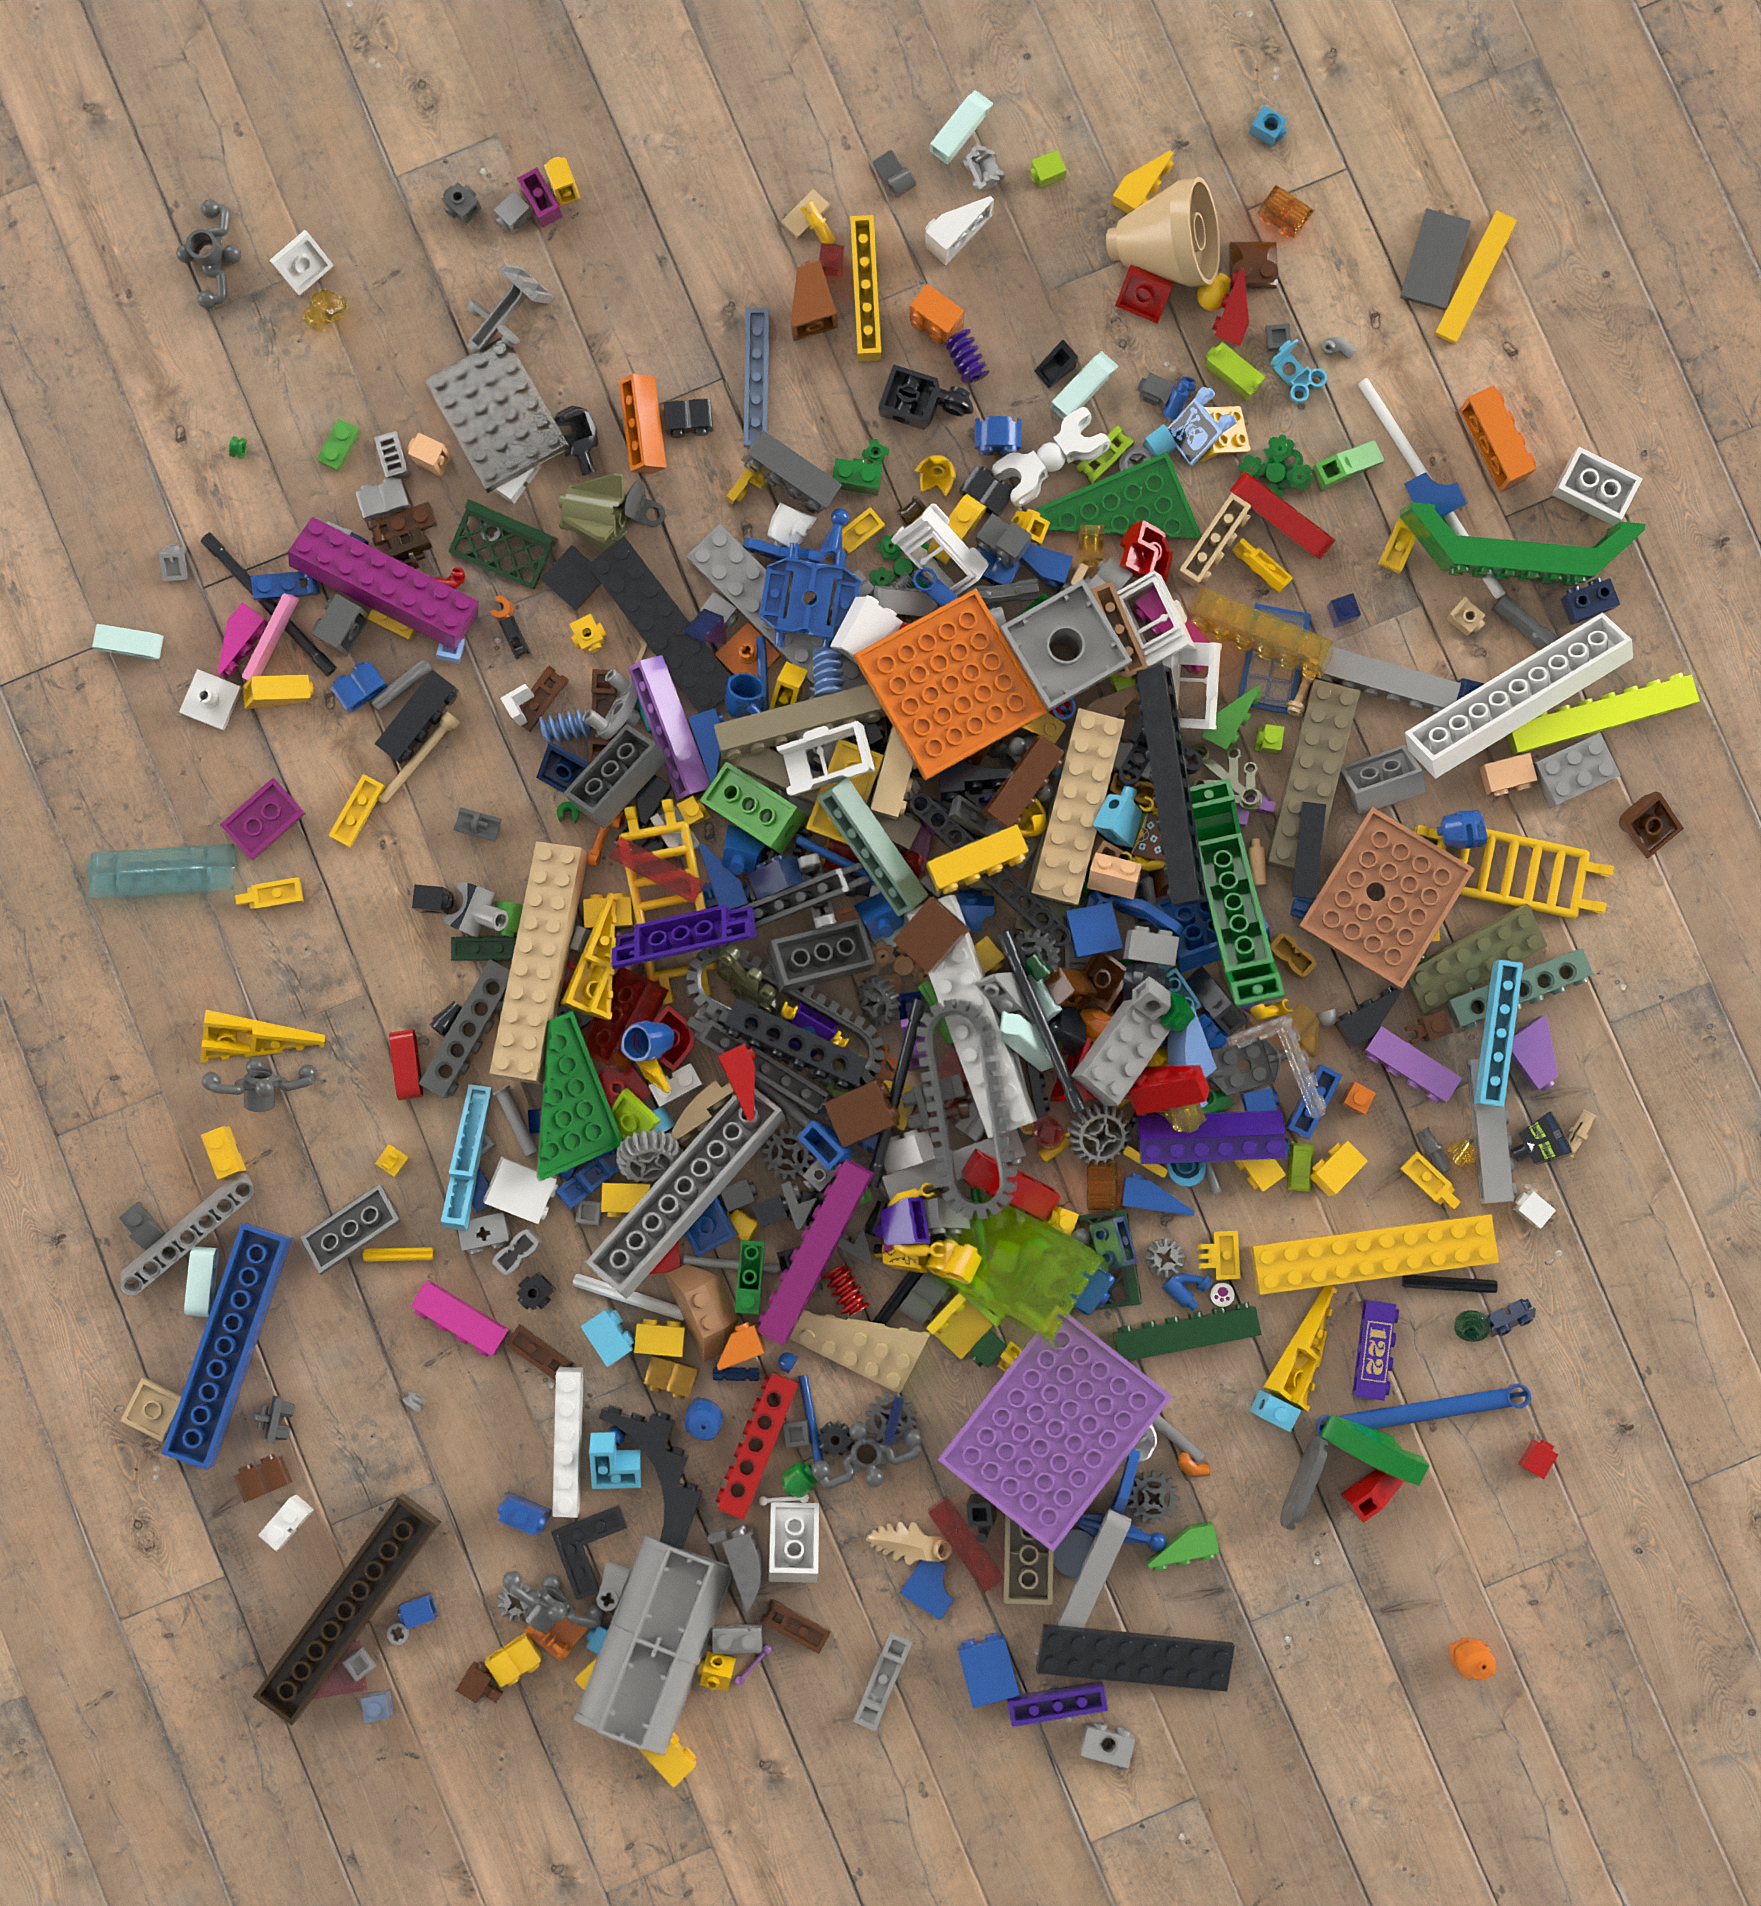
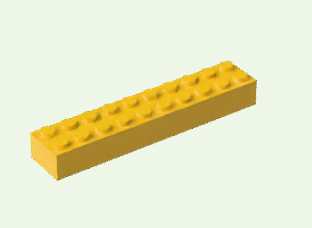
[1250,1214,1499,1295]

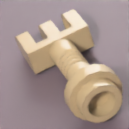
[1287,664,1318,717]

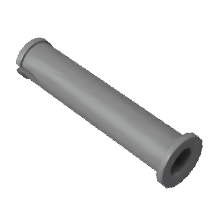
[493,1085,539,1157]

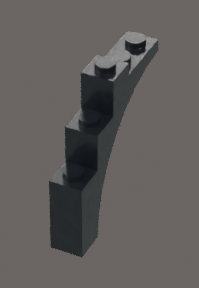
[885,716,1011,803]
[599,1405,703,1549]

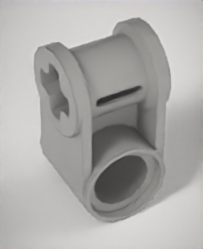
[597,1561,631,1611]

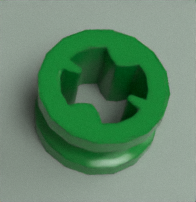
[229,436,247,459]

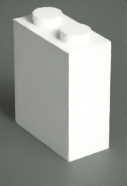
[830,595,903,665]
[483,1156,558,1224]

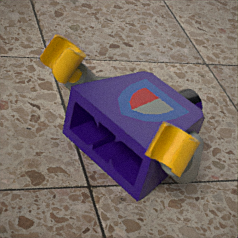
[780,1001,849,1057]

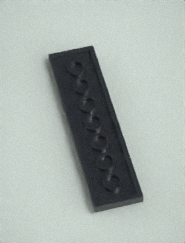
[587,536,730,713]
[1036,1624,1235,1692]

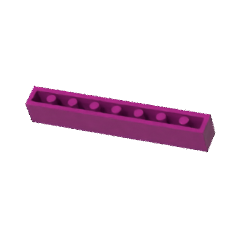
[757,1159,875,1346]

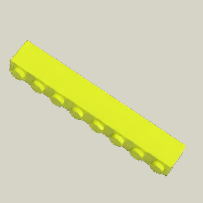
[1506,673,1700,756]

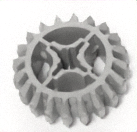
[1067,1102,1131,1166]
[616,1129,681,1184]

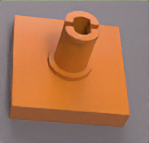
[714,622,781,677]

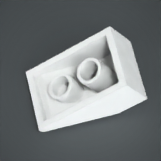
[925,196,994,266]
[769,1502,819,1583]

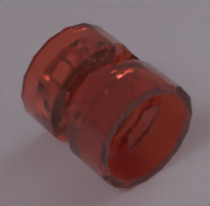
[1032,1116,1064,1151]

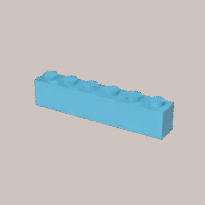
[1474,960,1523,1107]

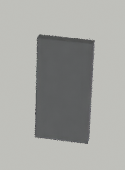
[1400,208,1471,311]

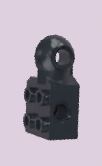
[878,364,973,430]

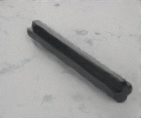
[1402,1275,1498,1293]

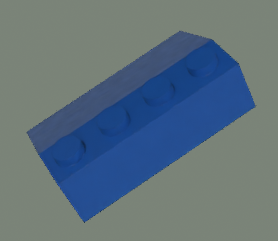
[1157,898,1270,973]

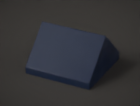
[536,742,590,793]

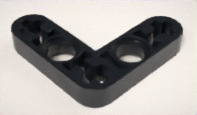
[1116,731,1203,787]

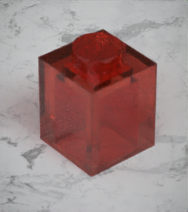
[819,243,845,278]

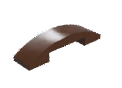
[587,669,617,763]

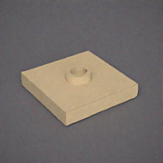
[120,1377,181,1442]

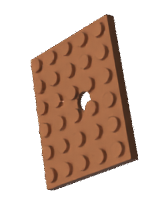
[1298,807,1475,990]

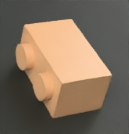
[408,433,451,477]
[1479,753,1538,797]
[1087,852,1142,900]

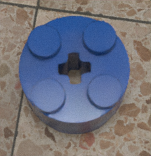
[974,416,1022,456]

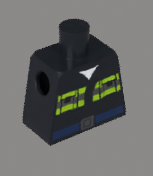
[1511,1111,1574,1165]

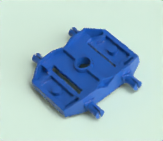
[759,543,861,648]

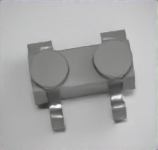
[963,145,1005,192]

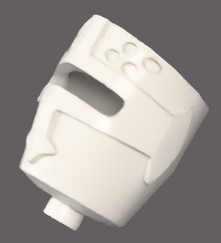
[767,502,816,548]

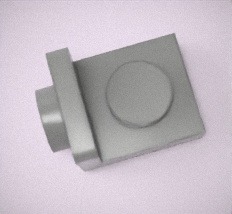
[158,544,188,581]

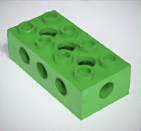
[700,762,807,855]

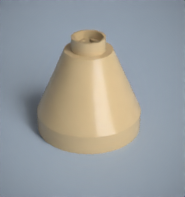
[1106,177,1220,287]

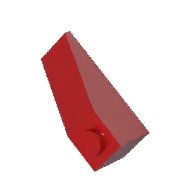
[717,1044,756,1122]

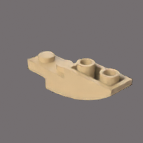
[671,1080,734,1145]

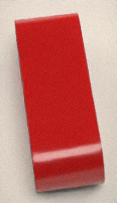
[389,1029,423,1100]

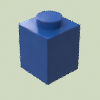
[398,1593,438,1629]

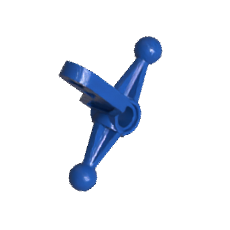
[743,508,849,605]
[1086,846,1184,937]
[1075,1449,1167,1552]

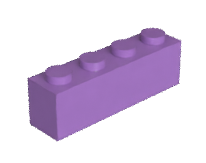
[1362,1026,1462,1104]

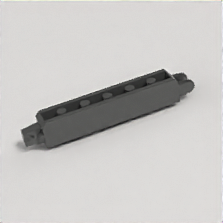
[738,863,869,929]
[686,1016,833,1123]

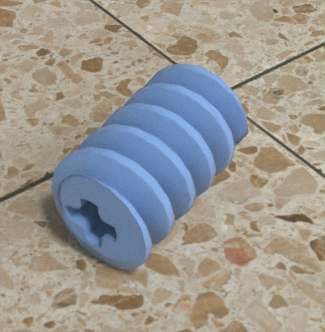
[812,647,844,698]
[539,708,590,744]

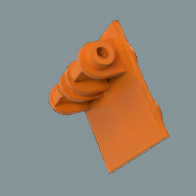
[524,1610,589,1662]

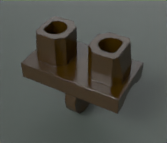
[387,527,433,569]

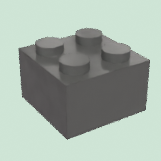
[313,593,368,657]

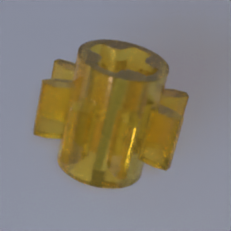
[1446,1139,1477,1168]

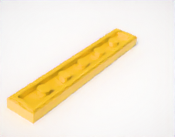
[1434,210,1517,344]

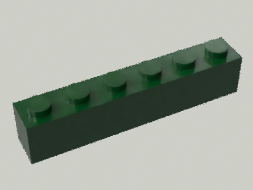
[1113,1302,1262,1361]

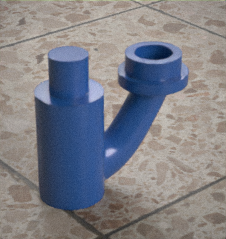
[1163,376,1196,420]
[1161,1274,1213,1311]

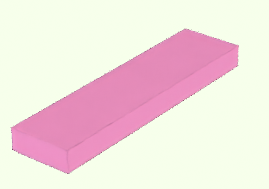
[242,593,299,680]

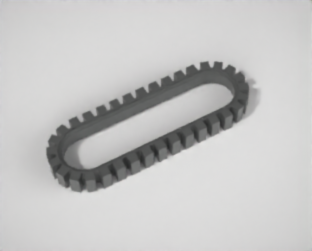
[684,944,885,1091]
[916,999,1018,1220]

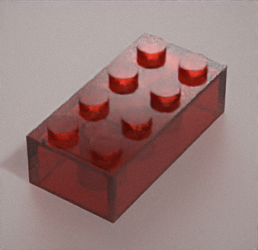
[583,967,669,1075]

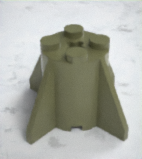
[558,473,631,551]

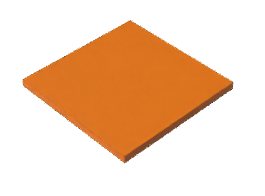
[853,589,1048,781]

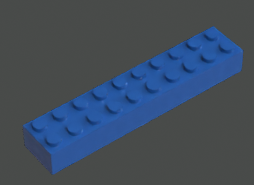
[161,1223,293,1469]

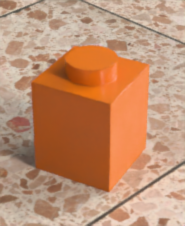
[1339,1082,1376,1115]

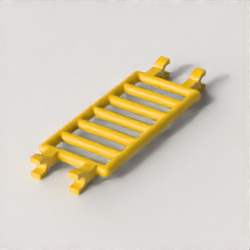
[619,799,717,1004]
[1414,825,1614,919]

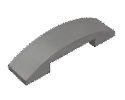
[853,1632,913,1731]

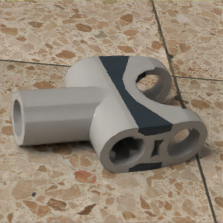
[442,882,509,937]

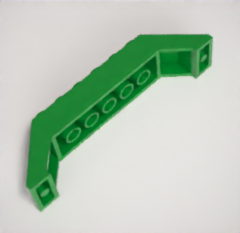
[1399,502,1646,586]
[1190,778,1285,1008]

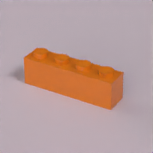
[619,374,667,474]

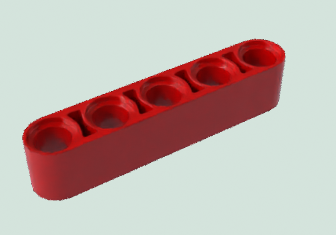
[1230,471,1335,560]

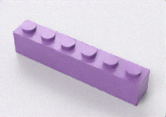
[628,655,711,800]

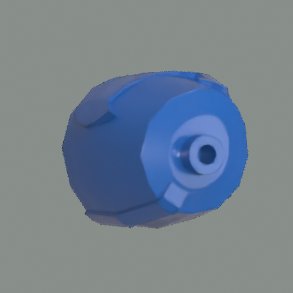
[725,673,766,719]
[1437,810,1487,849]
[621,1021,674,1062]
[685,1397,724,1441]

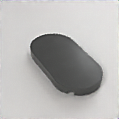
[1280,1436,1328,1530]

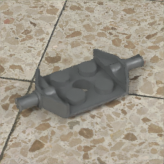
[1206,1036,1297,1096]

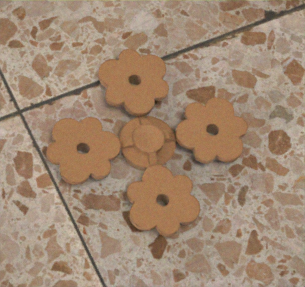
[871,941,931,997]

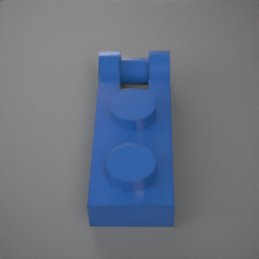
[250,572,320,601]

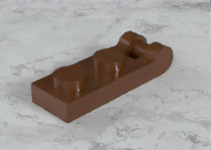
[367,502,437,546]
[510,666,569,733]
[505,1324,574,1381]
[760,1599,831,1654]

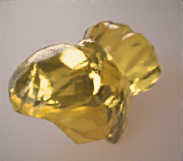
[302,289,347,332]

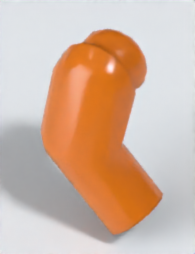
[1177,1452,1210,1477]

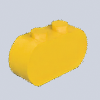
[927,494,987,565]

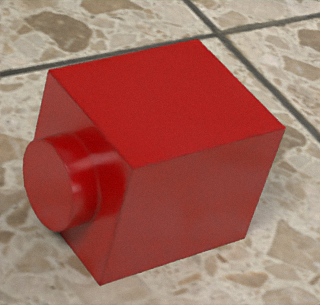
[1518,1439,1559,1479]

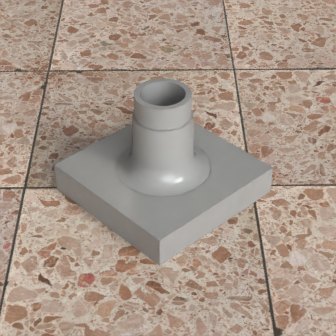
[1000,579,1132,712]

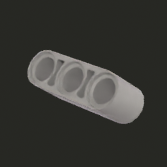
[873,586,939,616]

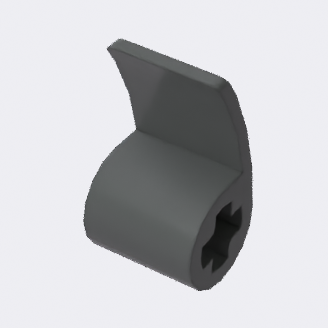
[873,150,916,198]

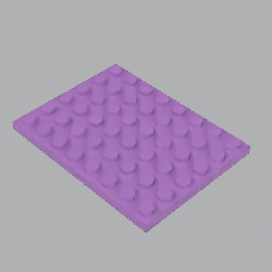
[938,1306,1173,1551]

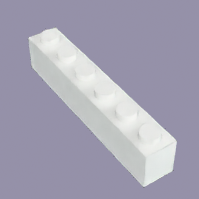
[553,1367,584,1517]

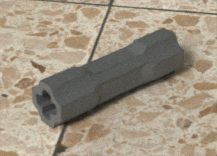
[967,578,1039,606]
[1491,593,1560,650]

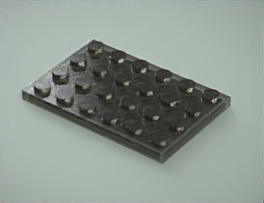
[425,337,570,493]

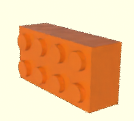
[1459,385,1536,493]

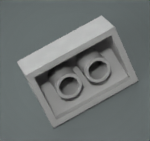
[1340,744,1426,815]

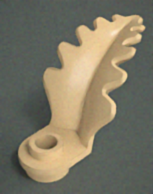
[866,1522,952,1565]

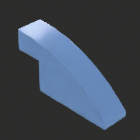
[1168,1005,1217,1113]

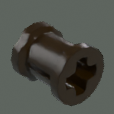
[897,495,926,526]

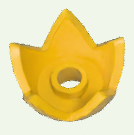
[914,455,956,496]
[1018,797,1048,837]

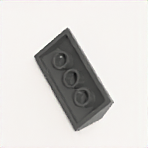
[300,1184,401,1275]

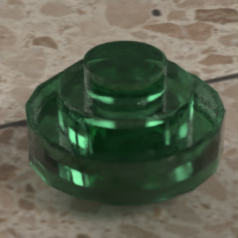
[1454,1310,1490,1342]

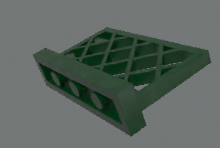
[448,499,558,590]
[1073,1208,1143,1311]

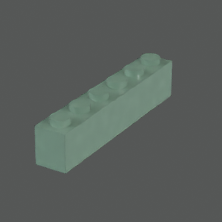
[817,777,928,916]

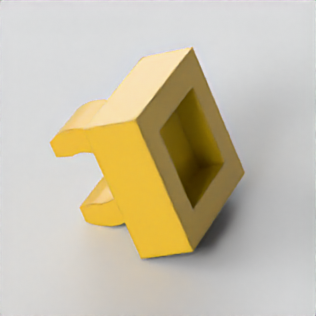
[375,1144,410,1177]

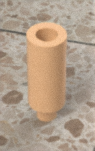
[1248,838,1267,886]

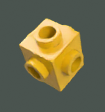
[1011,509,1050,544]
[570,613,607,654]
[697,1651,736,1692]

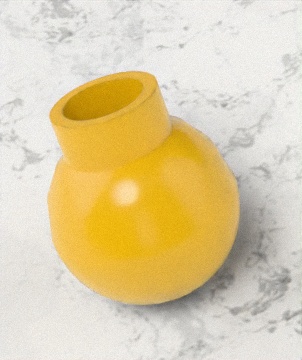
[1196,273,1232,311]

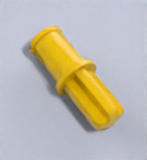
[800,200,836,247]

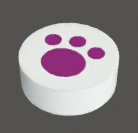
[1210,1282,1234,1307]

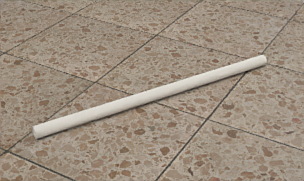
[1358,378,1506,600]

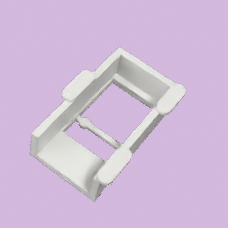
[891,504,989,596]
[1117,571,1196,668]
[1162,642,1222,729]
[776,721,875,796]

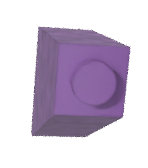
[1511,1015,1558,1091]

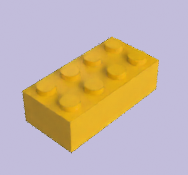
[926,825,1029,895]

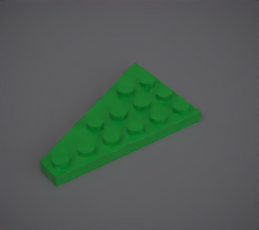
[1037,452,1202,539]
[537,1011,623,1181]

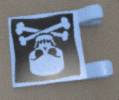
[1167,387,1236,466]

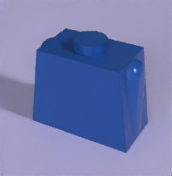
[797,1120,854,1171]
[1060,1255,1115,1315]
[498,1491,552,1536]

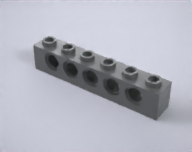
[419,959,510,1098]

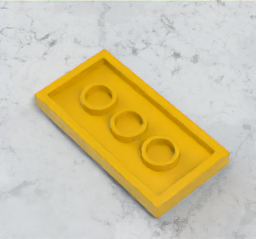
[805,739,884,845]

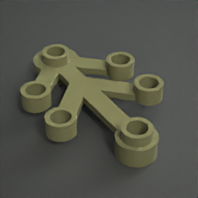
[1191,743,1263,811]
[717,944,780,1015]

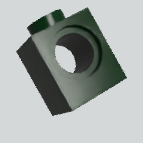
[970,1329,1007,1368]

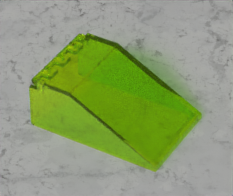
[936,1195,1109,1351]

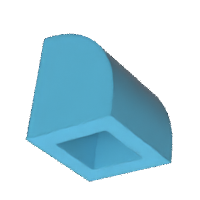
[1143,424,1176,457]
[652,1106,676,1134]

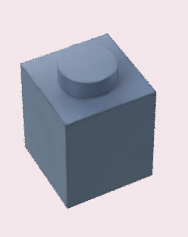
[361,1689,394,1723]

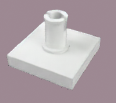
[270,230,334,296]
[179,669,242,731]

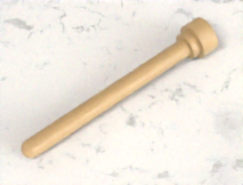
[379,710,461,804]

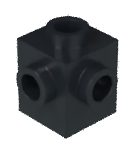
[516,1272,556,1310]
[818,1420,853,1457]

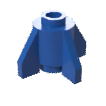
[1198,1010,1232,1050]

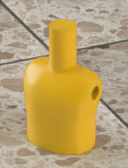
[726,1209,760,1241]

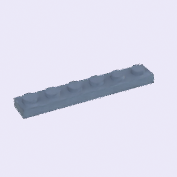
[744,308,770,448]

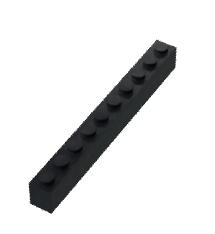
[1135,665,1207,907]

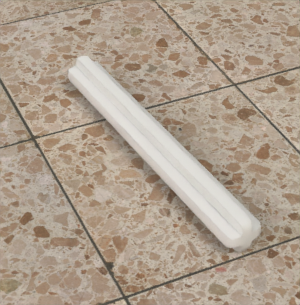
[572,1274,684,1321]

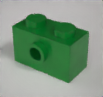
[832,458,882,496]

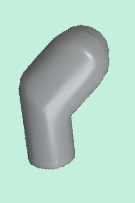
[1322,336,1357,359]

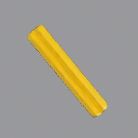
[363,1247,434,1262]

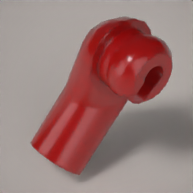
[434,567,466,590]

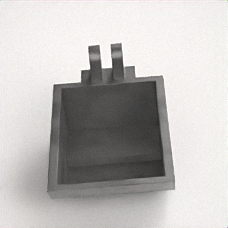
[708,1525,763,1613]

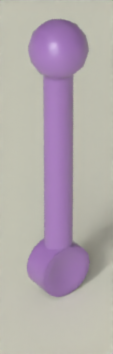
[735,1645,772,1686]

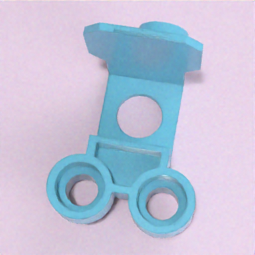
[1270,339,1327,404]

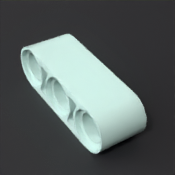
[92,624,164,660]
[184,1246,219,1317]

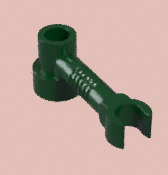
[1024,953,1052,982]

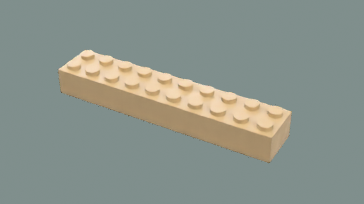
[489,841,589,1085]

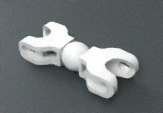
[991,407,1111,507]

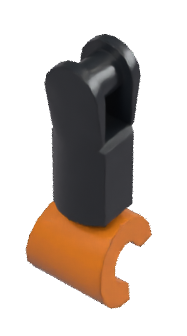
[489,596,530,659]

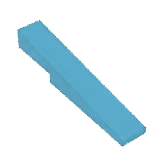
[441,1084,493,1231]

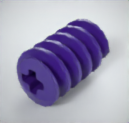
[945,329,990,383]

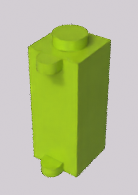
[1205,342,1265,401]

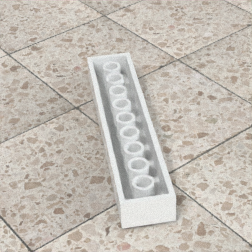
[1405,612,1633,779]
[906,895,1038,1138]

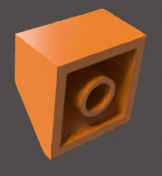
[717,1321,766,1370]

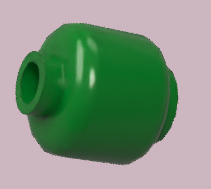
[781,1461,817,1498]

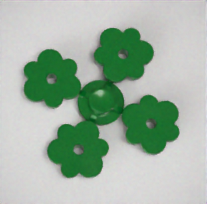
[1238,435,1313,498]
[869,534,937,589]

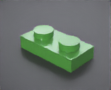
[317,418,361,472]

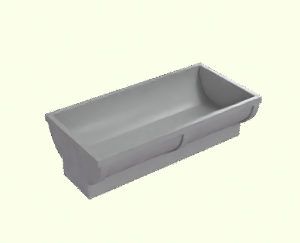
[573,1533,733,1756]

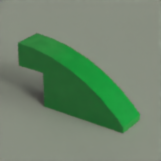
[1320,1414,1430,1486]

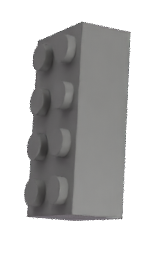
[1071,1000,1171,1106]

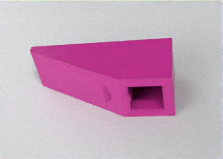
[218,602,268,678]

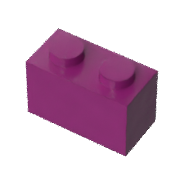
[517,167,563,228]

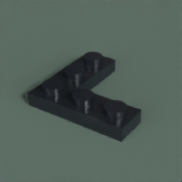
[551,1505,628,1600]

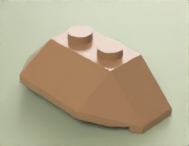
[1090,581,1148,678]
[665,1264,739,1362]

